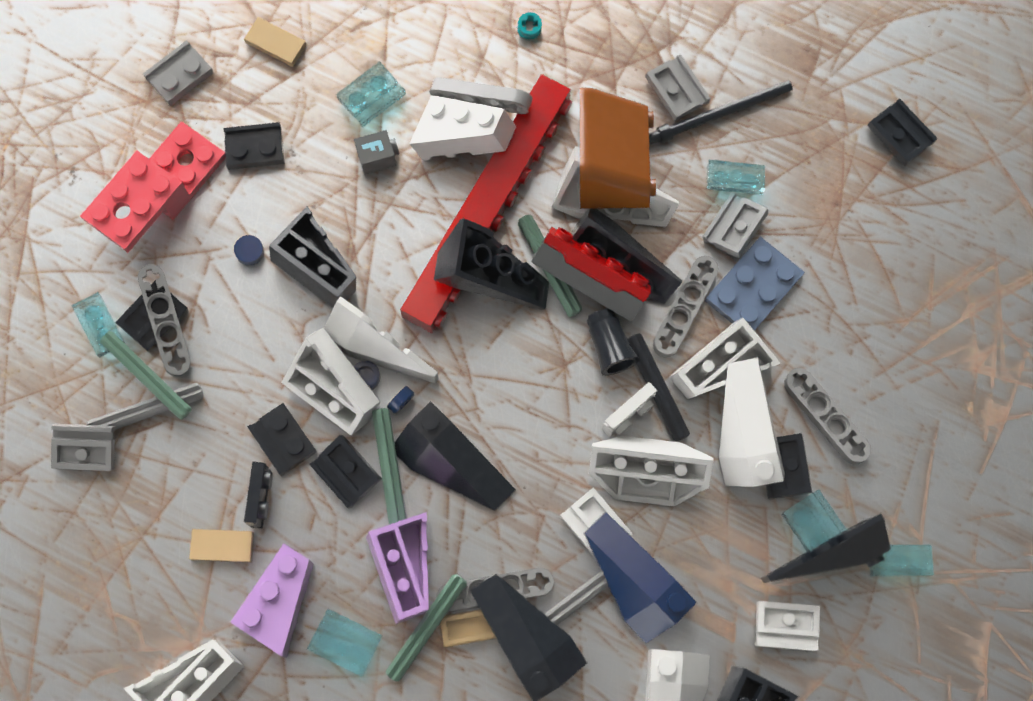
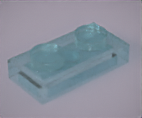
[706,160,765,195]
[71,292,126,358]
[870,545,934,577]

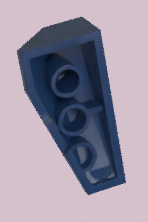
[584,512,697,643]

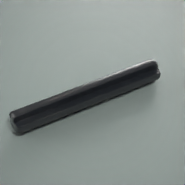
[628,333,690,442]

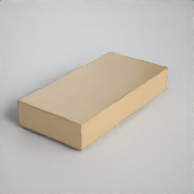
[244,17,307,67]
[189,529,254,563]
[440,609,497,648]

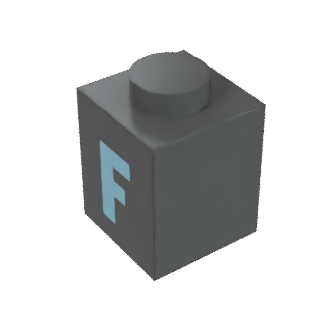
[354,130,399,175]

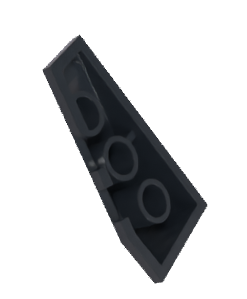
[434,218,550,310]
[395,401,516,511]
[761,513,891,583]
[470,573,587,701]

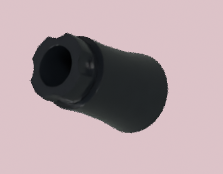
[587,308,640,376]

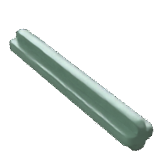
[518,214,582,317]
[100,331,192,420]
[372,408,406,524]
[386,574,467,682]

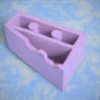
[366,512,429,624]
[230,543,314,658]

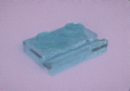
[336,61,406,127]
[781,489,846,551]
[307,608,383,677]

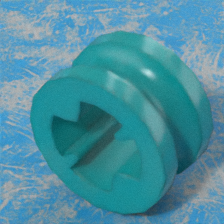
[517,12,542,40]

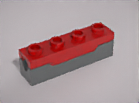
[531,227,651,322]

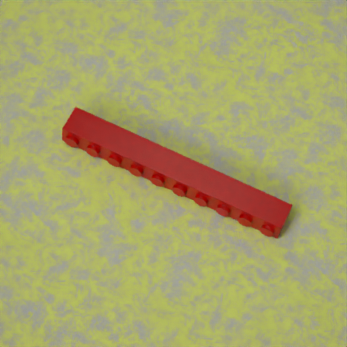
[400,74,572,333]

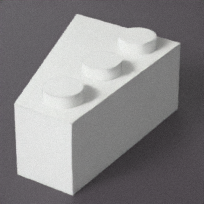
[410,95,516,161]
[669,318,781,399]
[281,328,380,436]
[124,640,245,701]

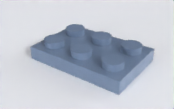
[705,236,805,331]

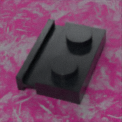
[867,98,938,166]
[224,122,284,170]
[115,280,188,351]
[247,403,317,476]
[766,433,813,500]
[309,435,382,508]
[244,461,273,529]

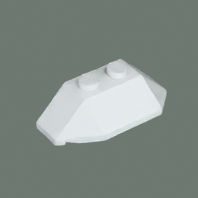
[589,436,714,506]

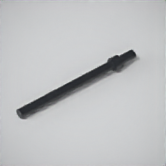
[649,80,793,145]

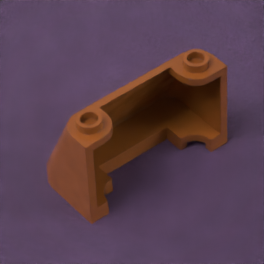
[580,88,656,209]

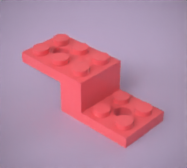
[80,121,226,253]

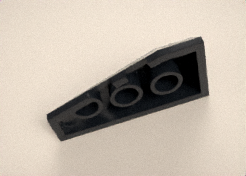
[571,209,682,304]

